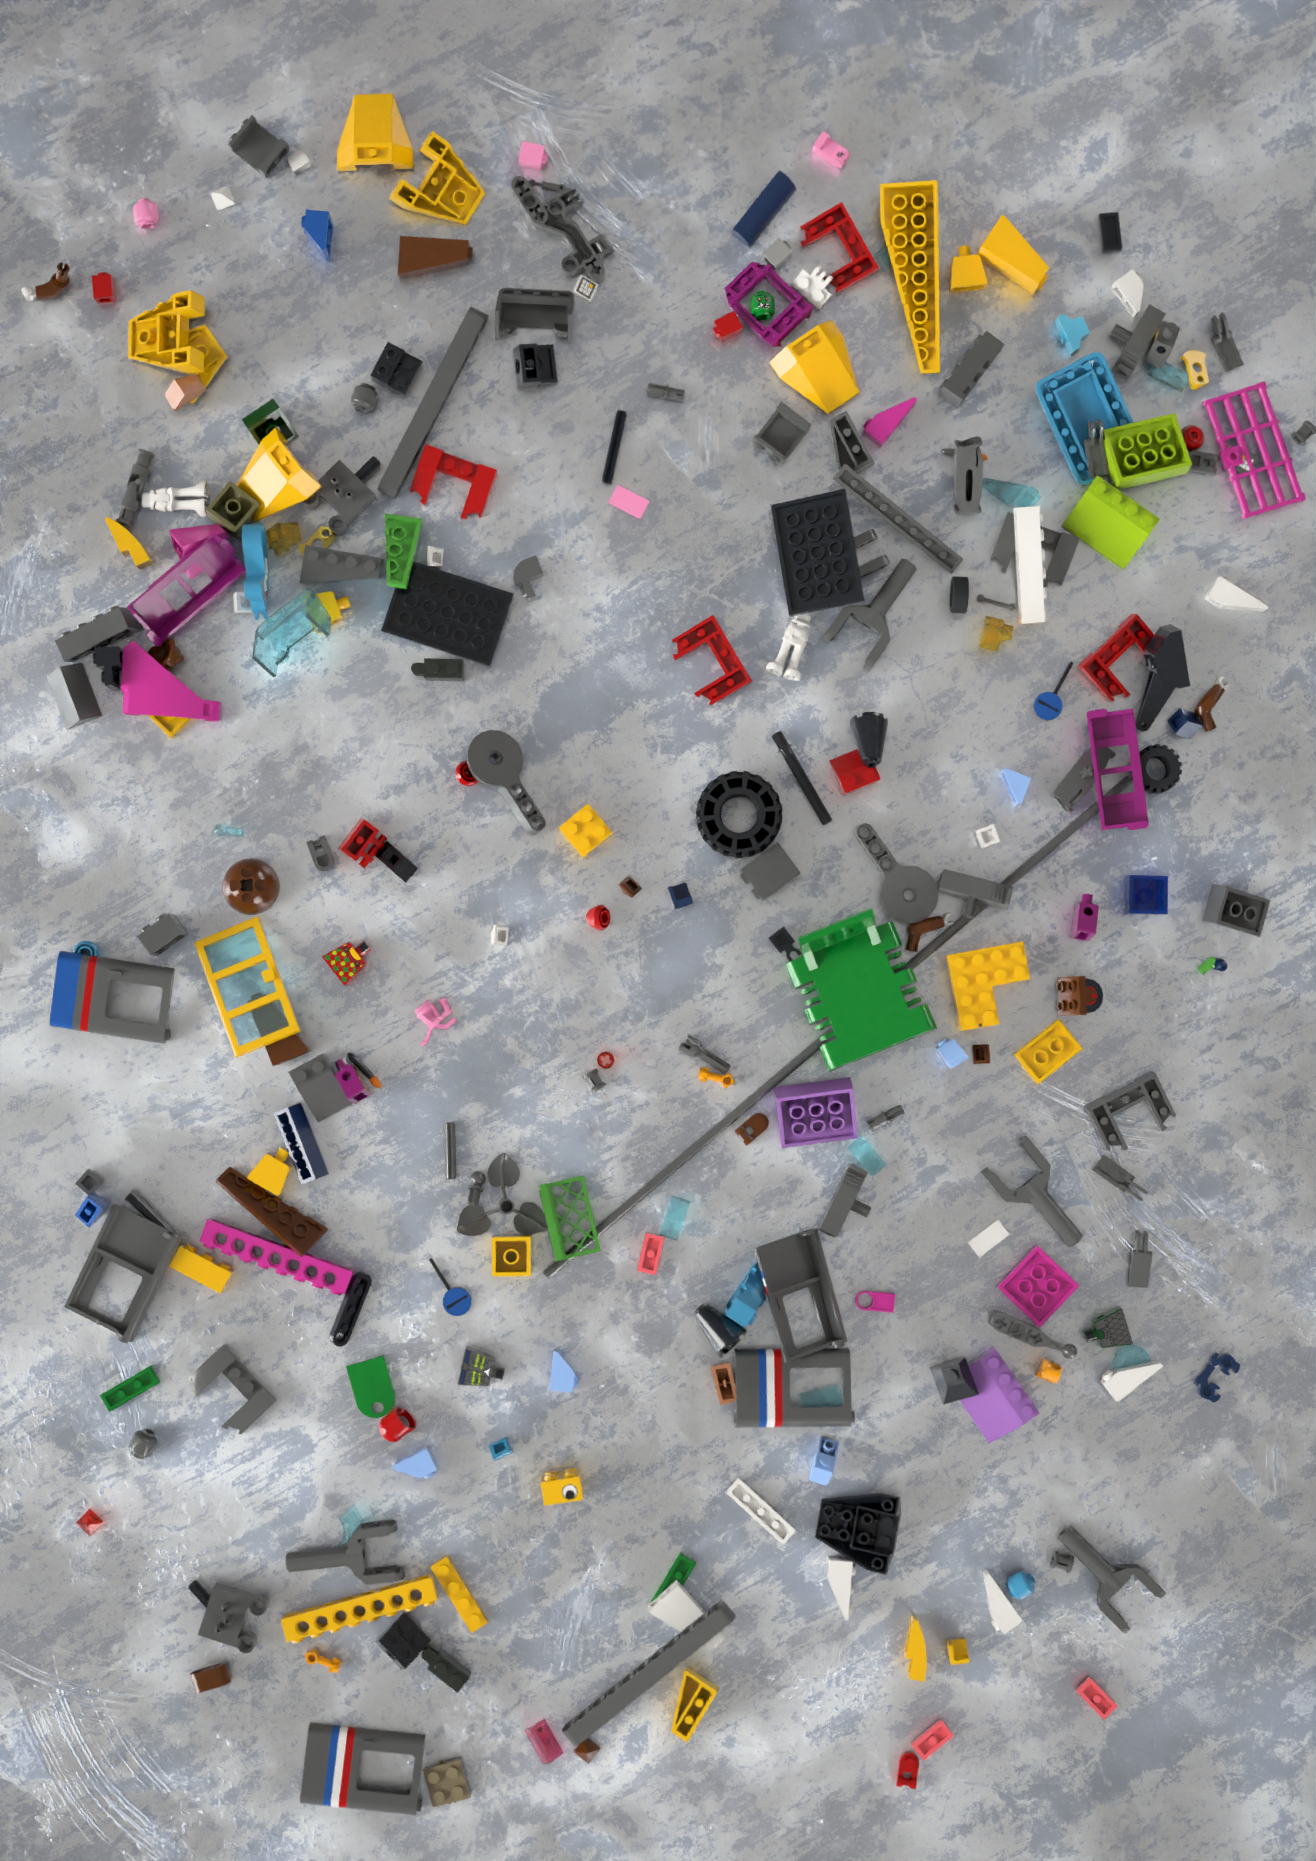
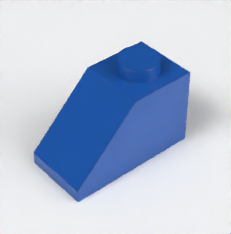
[75,1192,109,1228]

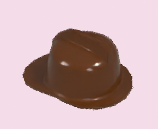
[147,639,184,670]

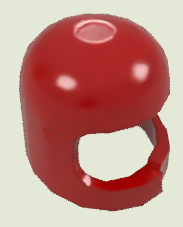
[379,1407,416,1443]

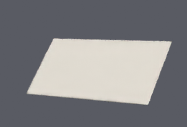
[968,1220,1010,1258]

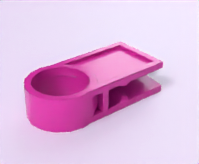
[855,1290,895,1313]

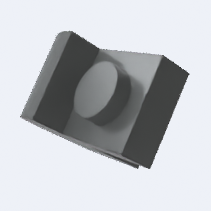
[513,555,544,602]

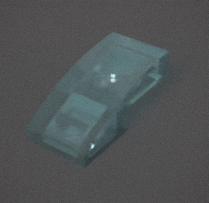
[659,1195,690,1241]

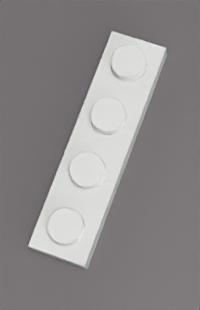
[726,1477,796,1545]

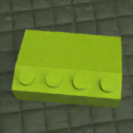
[1103,413,1192,490]
[1061,475,1160,570]

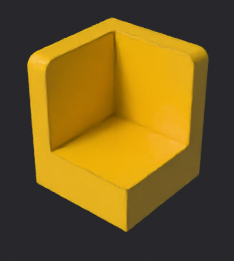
[946,1637,970,1665]

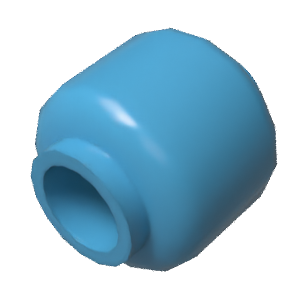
[1005,1570,1036,1600]

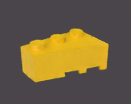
[671,1666,720,1742]

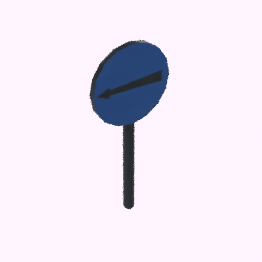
[1034,661,1073,720]
[429,1258,471,1316]

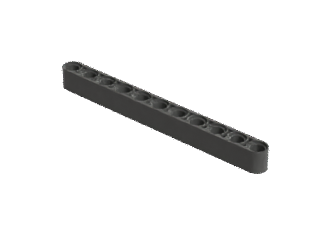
[378,307,489,499]
[562,1600,736,1746]

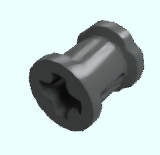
[1291,420,1316,446]
[582,1068,606,1093]
[1050,1551,1074,1573]

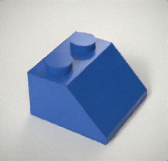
[301,209,333,261]

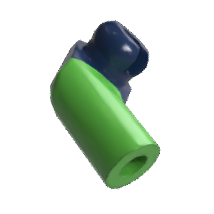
[1197,957,1228,975]

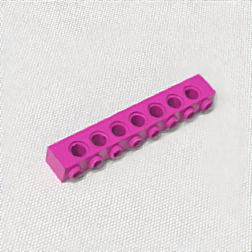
[199,1218,355,1296]

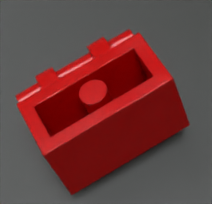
[337,818,387,869]

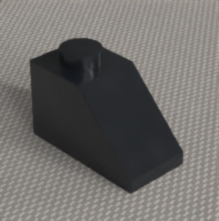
[375,841,418,882]

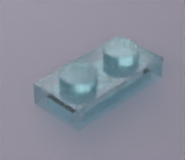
[1148,362,1189,392]
[847,1135,887,1177]
[800,1384,842,1407]

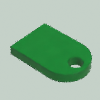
[346,1355,395,1418]

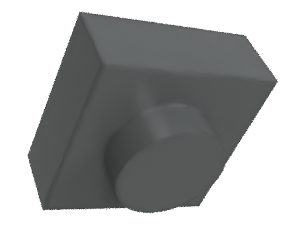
[75,1169,104,1195]

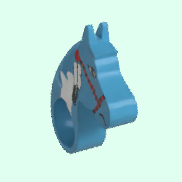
[242,523,268,620]

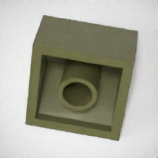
[206,481,260,540]

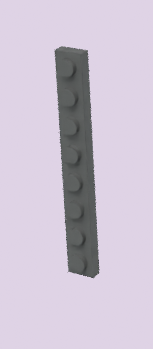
[833,463,964,574]

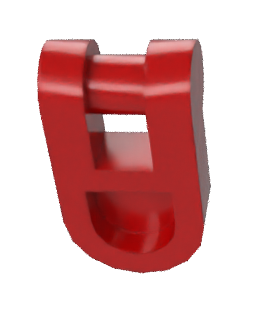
[896,1751,919,1789]

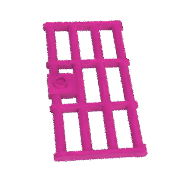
[1202,381,1306,520]

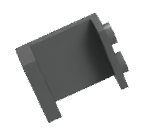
[228,115,290,179]

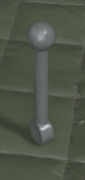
[977,594,1016,611]

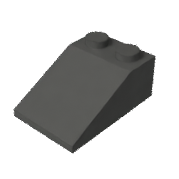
[1202,884,1270,937]
[288,1053,352,1122]

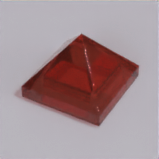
[76,1509,103,1536]

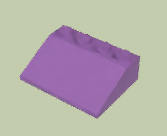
[774,1077,858,1148]
[960,1346,1040,1443]

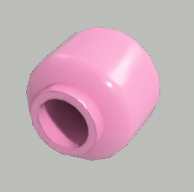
[133,198,159,229]

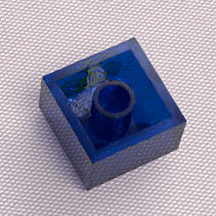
[1125,875,1168,916]

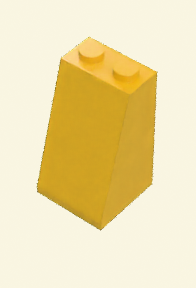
[978,215,1049,294]

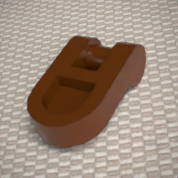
[734,1113,769,1146]

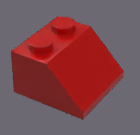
[829,749,881,796]

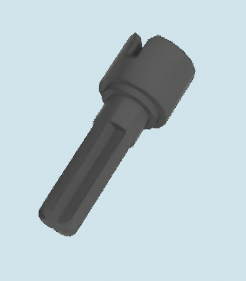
[678,1034,731,1074]

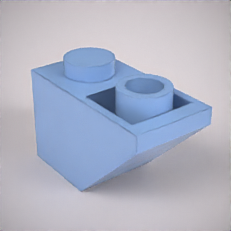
[808,1436,839,1486]

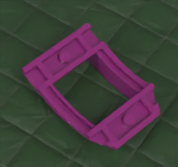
[725,262,814,347]

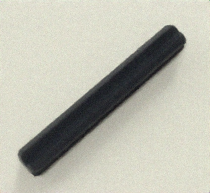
[602,410,627,485]

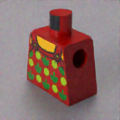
[322,941,371,986]

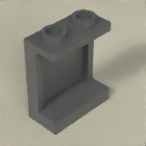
[753,401,812,464]
[740,842,800,901]

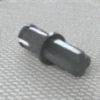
[646,383,685,402]
[867,1105,905,1132]

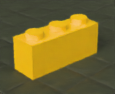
[169,1243,234,1293]

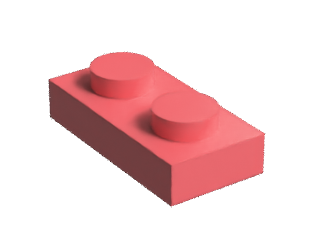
[637,1233,664,1275]
[1076,1676,1118,1720]
[911,1719,954,1760]

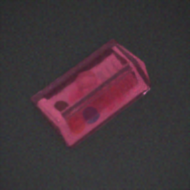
[524,1719,563,1764]

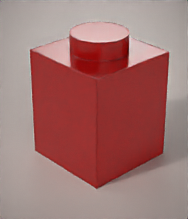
[92,272,116,304]
[712,311,743,343]

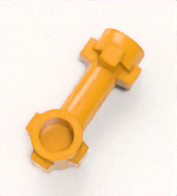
[698,1067,735,1088]
[305,1648,342,1673]

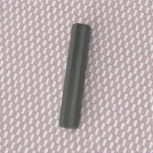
[445,1122,456,1179]

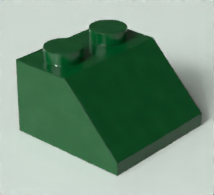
[241,399,298,445]

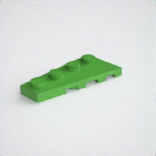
[385,514,423,589]

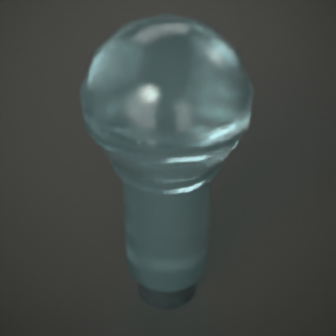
[214,823,244,837]

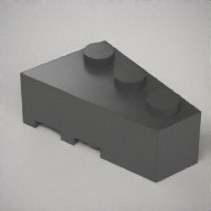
[830,411,875,473]

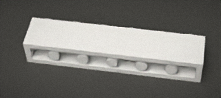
[1013,506,1048,624]

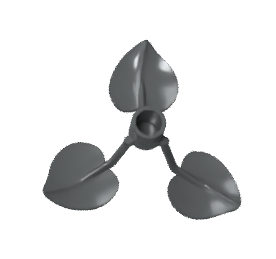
[457,1153,547,1236]

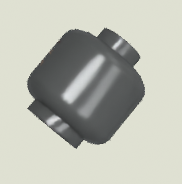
[350,383,378,413]
[129,1429,158,1459]

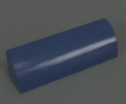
[732,170,796,248]
[273,1103,329,1185]

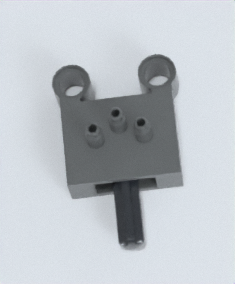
[302,456,381,536]

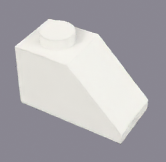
[1111,269,1144,318]

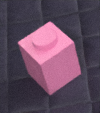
[518,141,548,171]

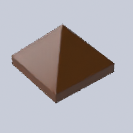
[619,875,642,898]
[973,1044,990,1064]
[573,1738,601,1764]

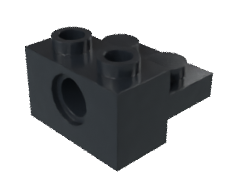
[370,342,423,396]
[513,343,558,387]
[93,646,123,691]
[375,1612,431,1670]

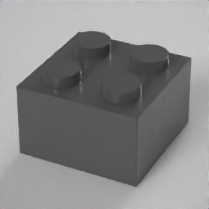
[137,913,189,956]

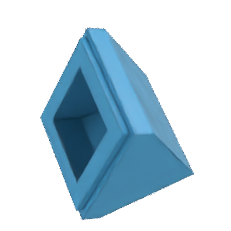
[489,1437,513,1461]

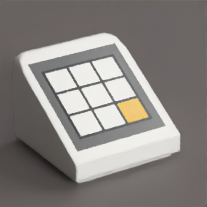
[573,274,598,302]

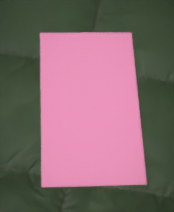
[608,485,649,519]

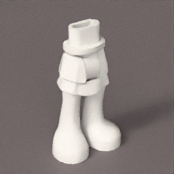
[142,481,210,517]
[766,614,811,681]

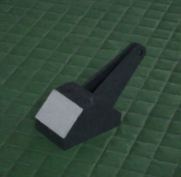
[1135,624,1190,732]

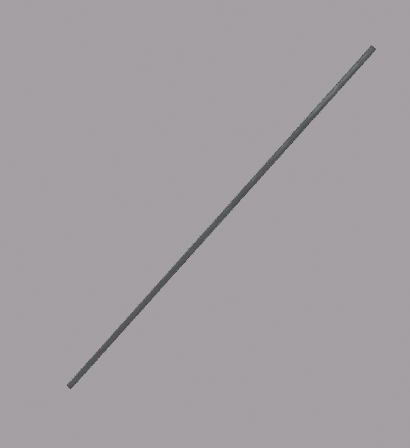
[543,776,1133,1279]

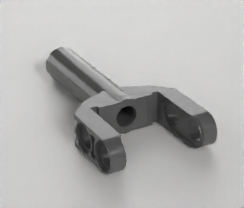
[822,559,917,672]
[981,1135,1083,1248]
[286,1520,405,1585]
[1058,1525,1166,1634]

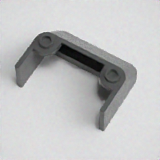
[495,288,575,344]

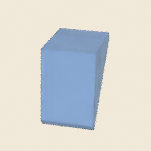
[1000,768,1031,806]

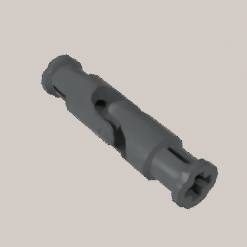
[116,449,155,527]

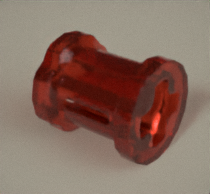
[597,1051,614,1069]

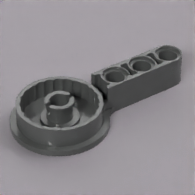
[467,730,546,836]
[855,823,938,923]

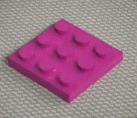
[997,1245,1079,1328]

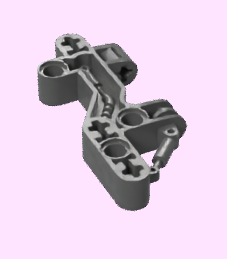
[511,176,615,284]

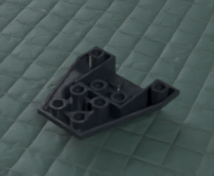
[815,1493,901,1575]

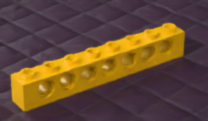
[281,1573,439,1643]

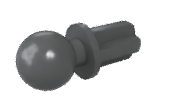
[467,1171,486,1206]

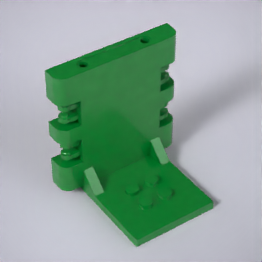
[786,908,937,1072]

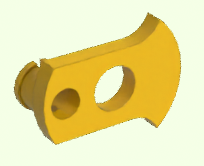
[1180,350,1209,391]

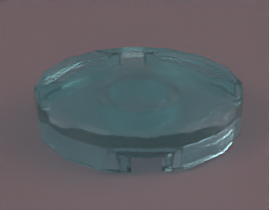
[1112,1345,1151,1370]

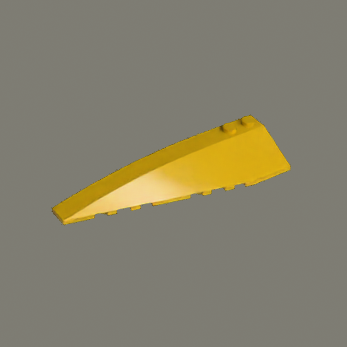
[880,180,940,374]

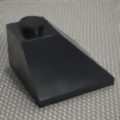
[930,1358,979,1405]

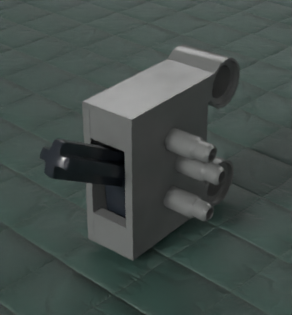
[188,1580,270,1653]

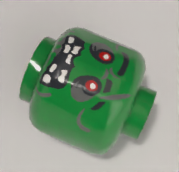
[750,291,775,321]

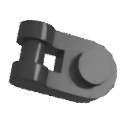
[1189,451,1219,475]
[307,835,334,871]

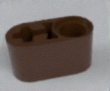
[190,1662,231,1693]

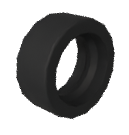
[949,576,969,613]

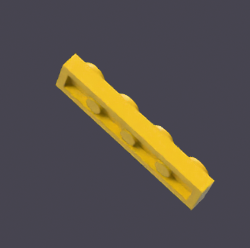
[430,1555,488,1633]

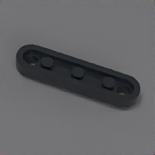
[329,1272,372,1347]

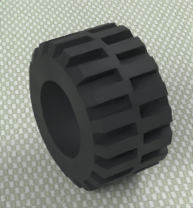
[1130,744,1182,794]

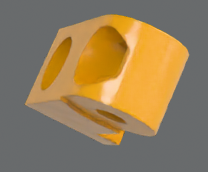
[1035,1358,1063,1383]

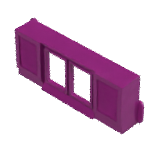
[127,533,246,647]
[1086,709,1149,830]

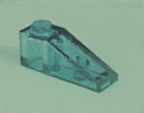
[982,478,1041,509]

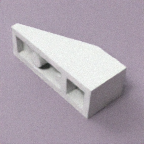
[1100,1361,1163,1402]
[983,1569,1023,1634]

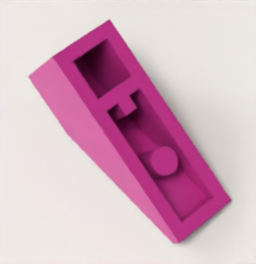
[863,397,917,448]

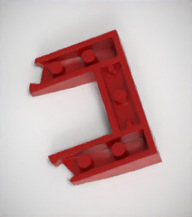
[800,202,879,293]
[410,444,498,520]
[1077,614,1154,702]
[672,615,753,705]

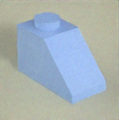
[936,1037,969,1068]
[550,1349,578,1392]
[392,1446,439,1479]

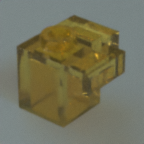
[266,522,302,556]
[979,616,1013,651]

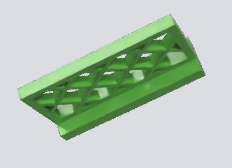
[538,1175,601,1262]

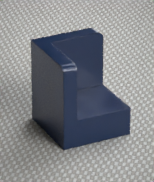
[1167,708,1202,739]
[668,883,693,910]

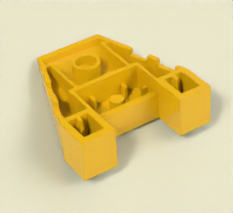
[389,131,485,225]
[128,290,205,374]

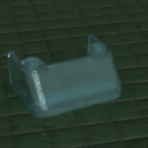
[252,587,331,678]

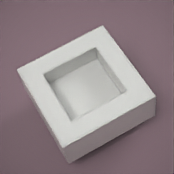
[233,592,254,614]
[975,824,1000,849]

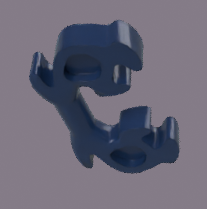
[1194,1352,1240,1403]

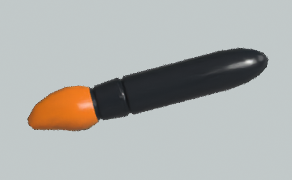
[347,1053,382,1088]

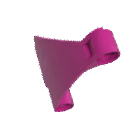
[121,641,221,722]

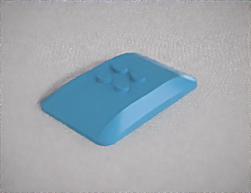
[1035,352,1134,485]

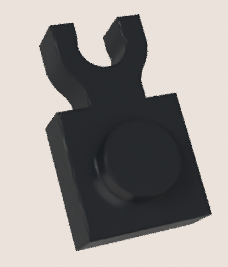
[768,926,802,962]

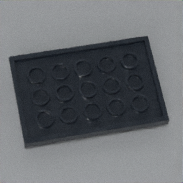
[771,489,865,617]
[381,561,514,667]

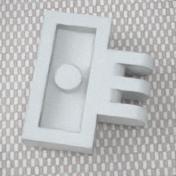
[791,265,833,309]

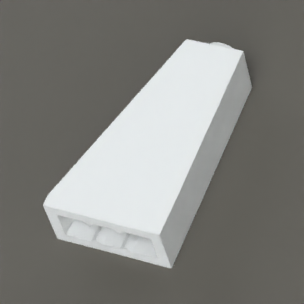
[648,1580,724,1650]

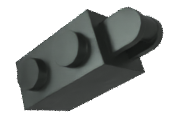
[411,658,464,682]
[422,1646,471,1693]

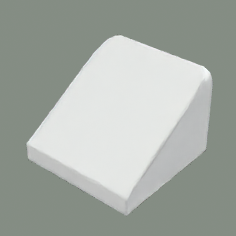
[286,149,312,175]

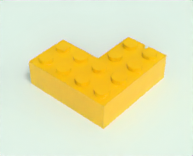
[945,941,1030,1031]

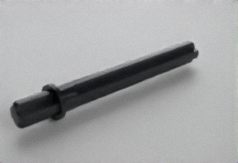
[772,731,832,825]

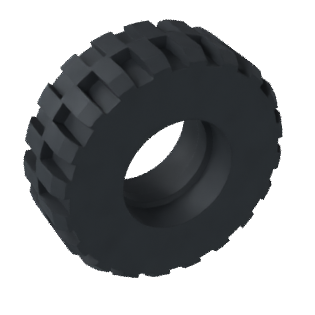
[696,771,783,858]

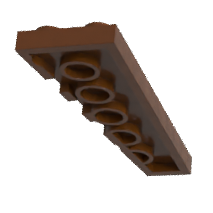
[216,1167,328,1258]

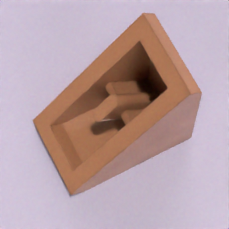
[165,374,207,411]
[711,1362,736,1405]

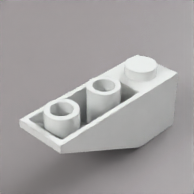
[1204,576,1269,612]
[827,1556,856,1621]

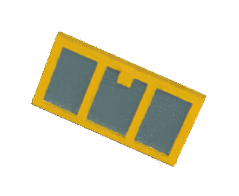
[194,916,301,1057]

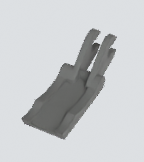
[1211,312,1244,372]
[1084,419,1109,478]
[1093,1154,1148,1201]
[1128,1230,1153,1288]

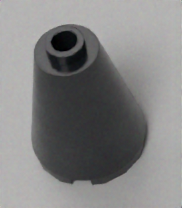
[850,712,888,768]
[695,1304,747,1358]

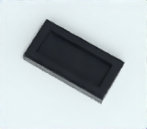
[1098,212,1122,253]

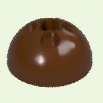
[222,858,280,915]

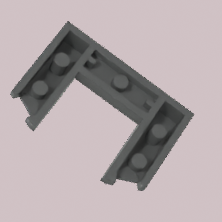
[990,512,1080,587]
[1084,1071,1176,1151]
[188,1344,277,1434]

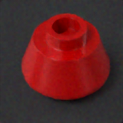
[1181,425,1204,451]
[455,761,479,786]
[586,905,610,931]

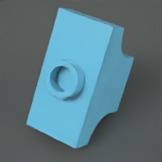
[1054,314,1090,356]

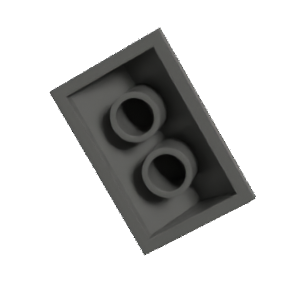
[46,663,103,730]

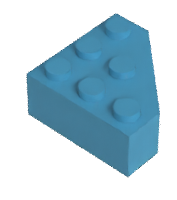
[724,1261,767,1327]

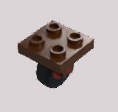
[1057,976,1103,1016]

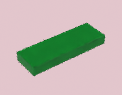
[100,1365,161,1412]
[650,1553,696,1603]

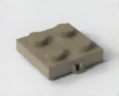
[423,1758,471,1807]

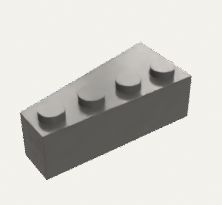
[939,331,1005,409]
[299,545,384,584]
[55,605,144,662]

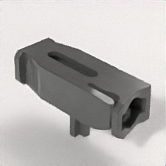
[1110,304,1166,380]
[953,436,983,514]
[1050,747,1116,813]
[937,869,1013,919]
[817,1163,871,1238]

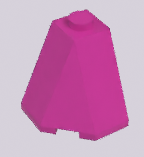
[169,524,230,579]

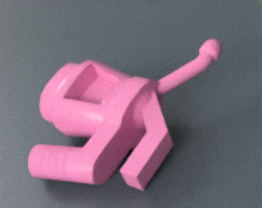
[415,997,456,1046]

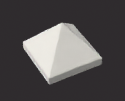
[211,186,235,211]
[426,546,443,568]
[491,925,509,946]

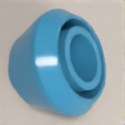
[73,941,99,957]

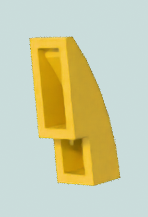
[104,517,153,570]
[904,1615,927,1682]

